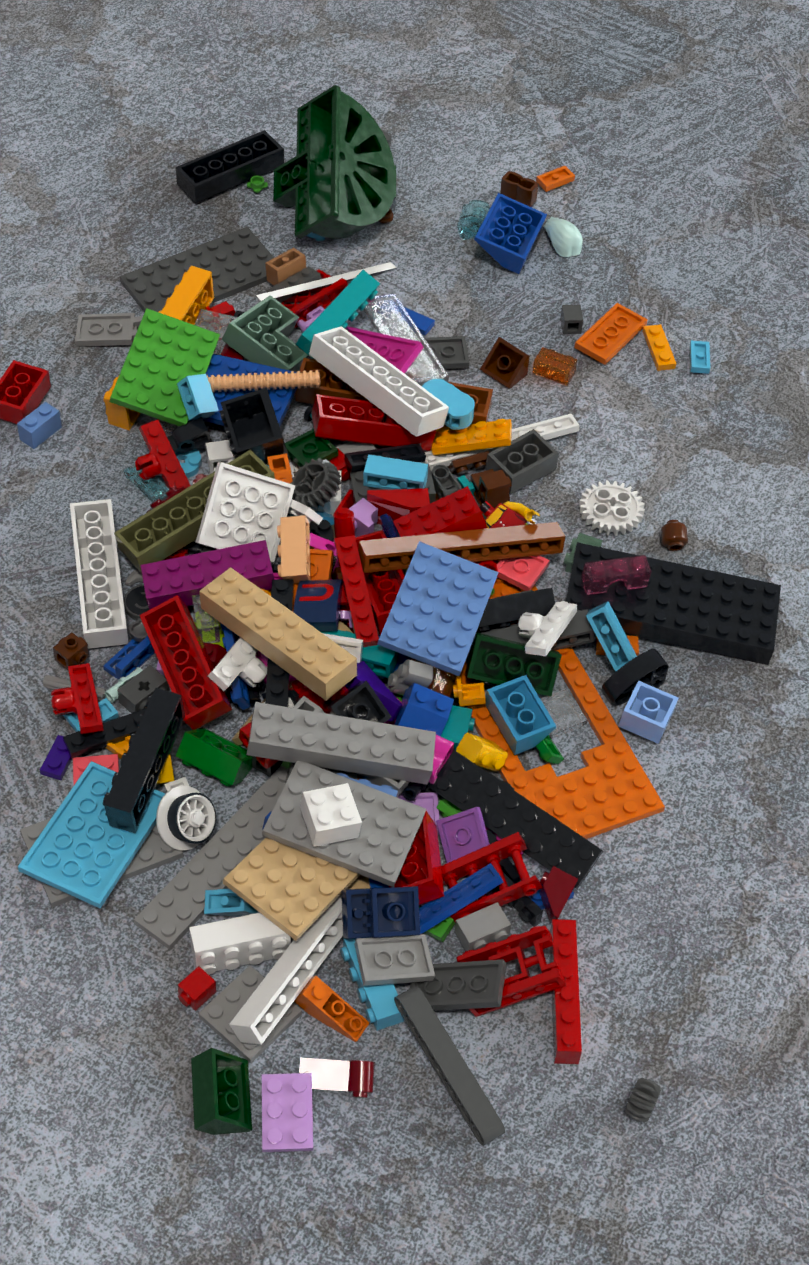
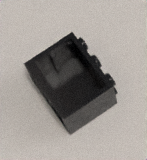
[219,387,289,464]

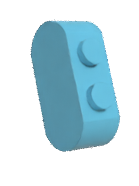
[422,379,475,430]

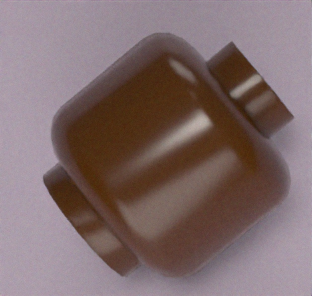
[661,520,688,551]

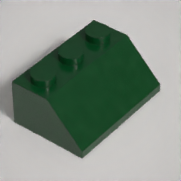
[191,1048,252,1135]

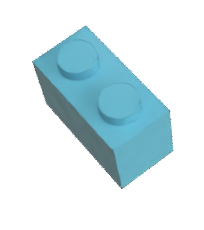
[177,374,219,421]

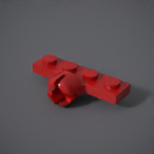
[135,419,191,489]
[51,663,103,734]

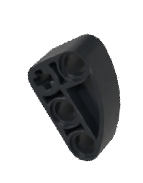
[602,649,669,706]

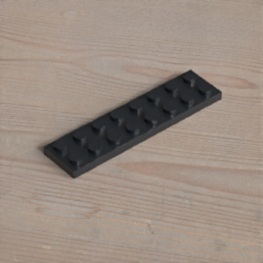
[429,750,603,890]

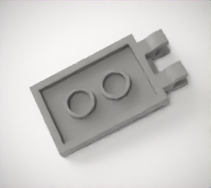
[75,313,143,347]

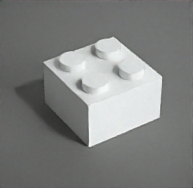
[300,783,362,847]

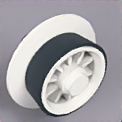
[156,786,216,850]

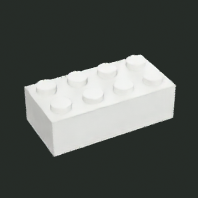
[189,912,291,975]

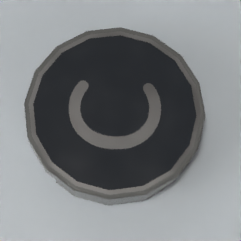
[123,584,149,621]

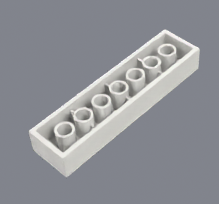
[309,326,449,437]
[70,499,128,649]

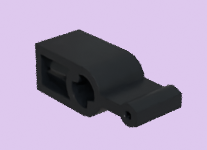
[167,417,212,453]

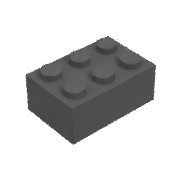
[486,429,559,494]

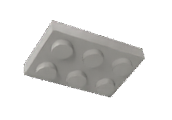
[354,934,435,986]

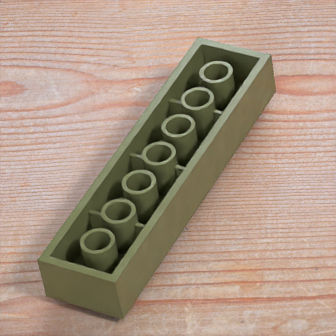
[114,450,275,573]

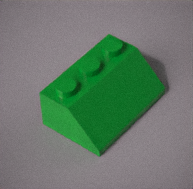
[176,728,253,786]

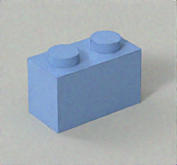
[17,402,62,449]

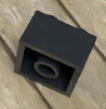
[325,681,392,723]

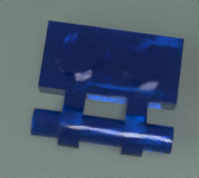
[380,514,400,538]

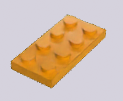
[432,419,512,455]

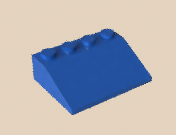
[474,193,547,274]

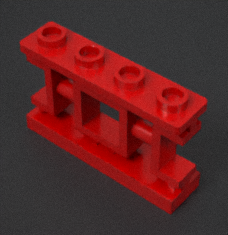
[456,926,566,1017]

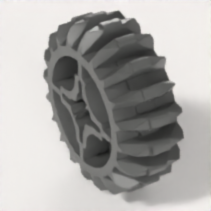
[290,458,342,510]

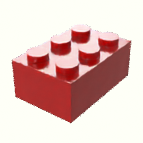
[0,360,51,424]

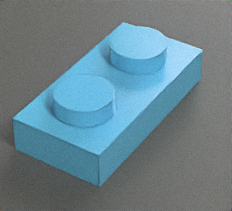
[690,340,710,374]

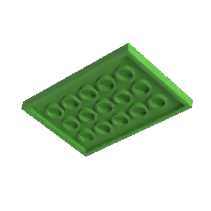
[110,308,220,426]

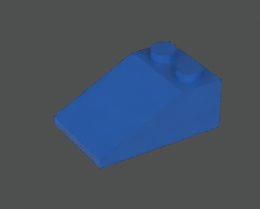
[394,683,454,736]

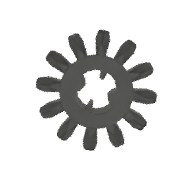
[625,1078,661,1123]

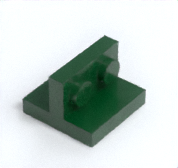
[285,429,338,467]

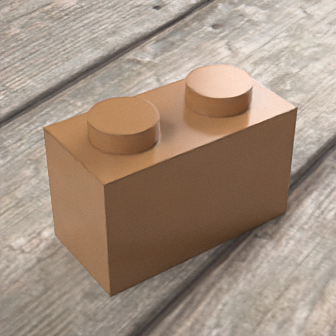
[265,248,306,286]

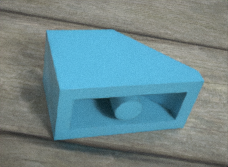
[204,889,259,917]

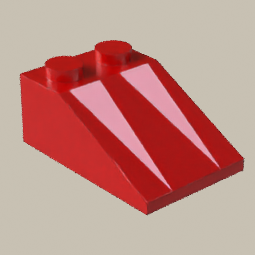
[367,488,430,525]

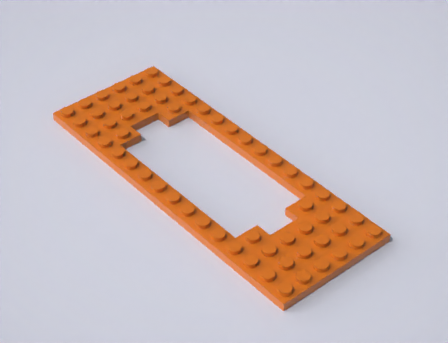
[445,559,665,839]

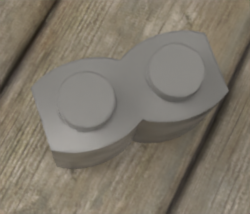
[388,659,433,696]

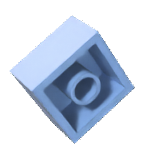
[618,680,679,744]

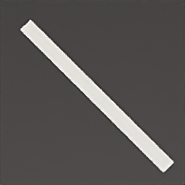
[256,262,397,301]

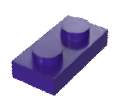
[40,735,73,780]

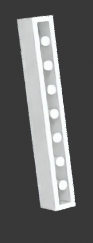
[229,895,343,1045]

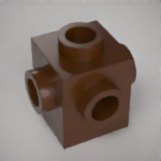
[53,632,89,670]

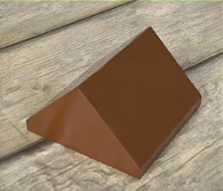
[480,337,530,389]

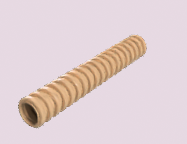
[207,370,320,393]

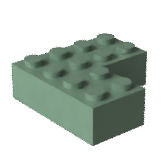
[222,295,309,372]

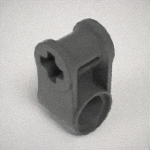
[432,465,462,499]

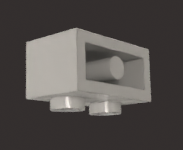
[455,902,511,951]

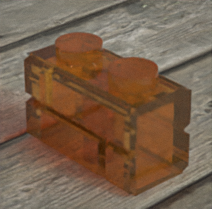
[532,347,577,386]

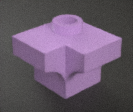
[349,498,378,537]

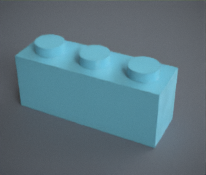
[363,454,428,490]
[586,601,637,672]

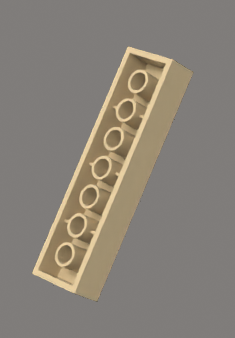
[199,567,357,701]

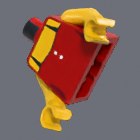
[479,501,540,562]

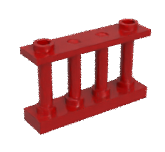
[441,832,543,923]

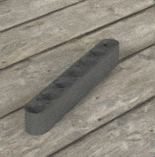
[394,986,505,1146]

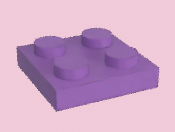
[436,807,490,863]

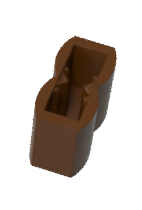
[500,171,538,207]

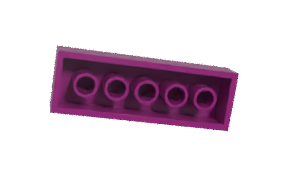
[141,540,274,610]

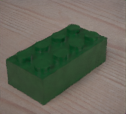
[465,632,562,697]

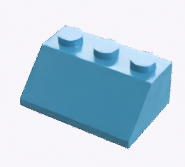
[485,675,556,755]

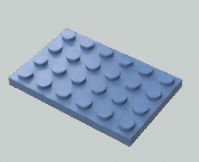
[377,541,499,676]

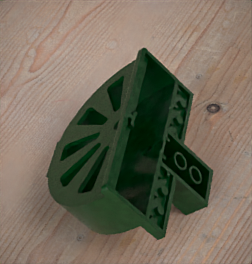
[273,85,397,239]

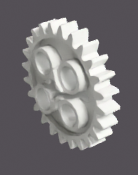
[579,480,645,536]

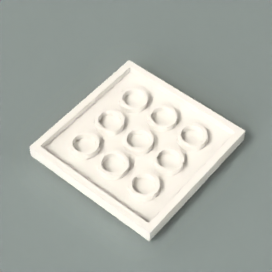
[195,462,295,564]

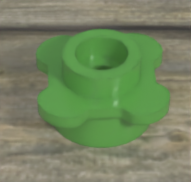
[247,175,268,193]

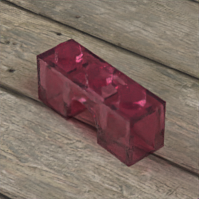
[581,555,652,595]

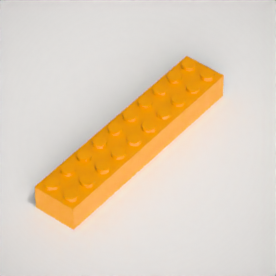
[103,265,214,431]

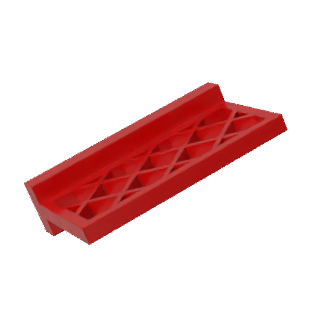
[281,269,348,329]

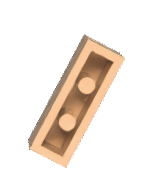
[277,515,311,583]

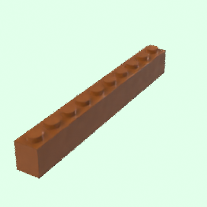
[358,522,566,573]

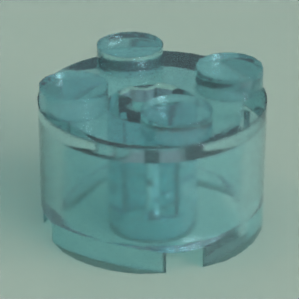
[457,200,490,240]

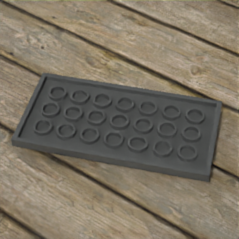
[120,227,274,313]

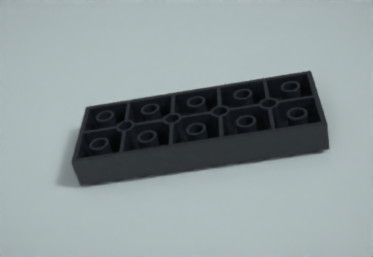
[565,542,781,665]

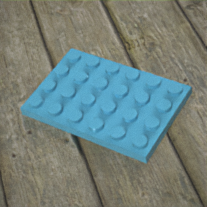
[18,761,165,909]

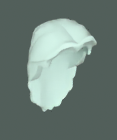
[544,217,583,258]

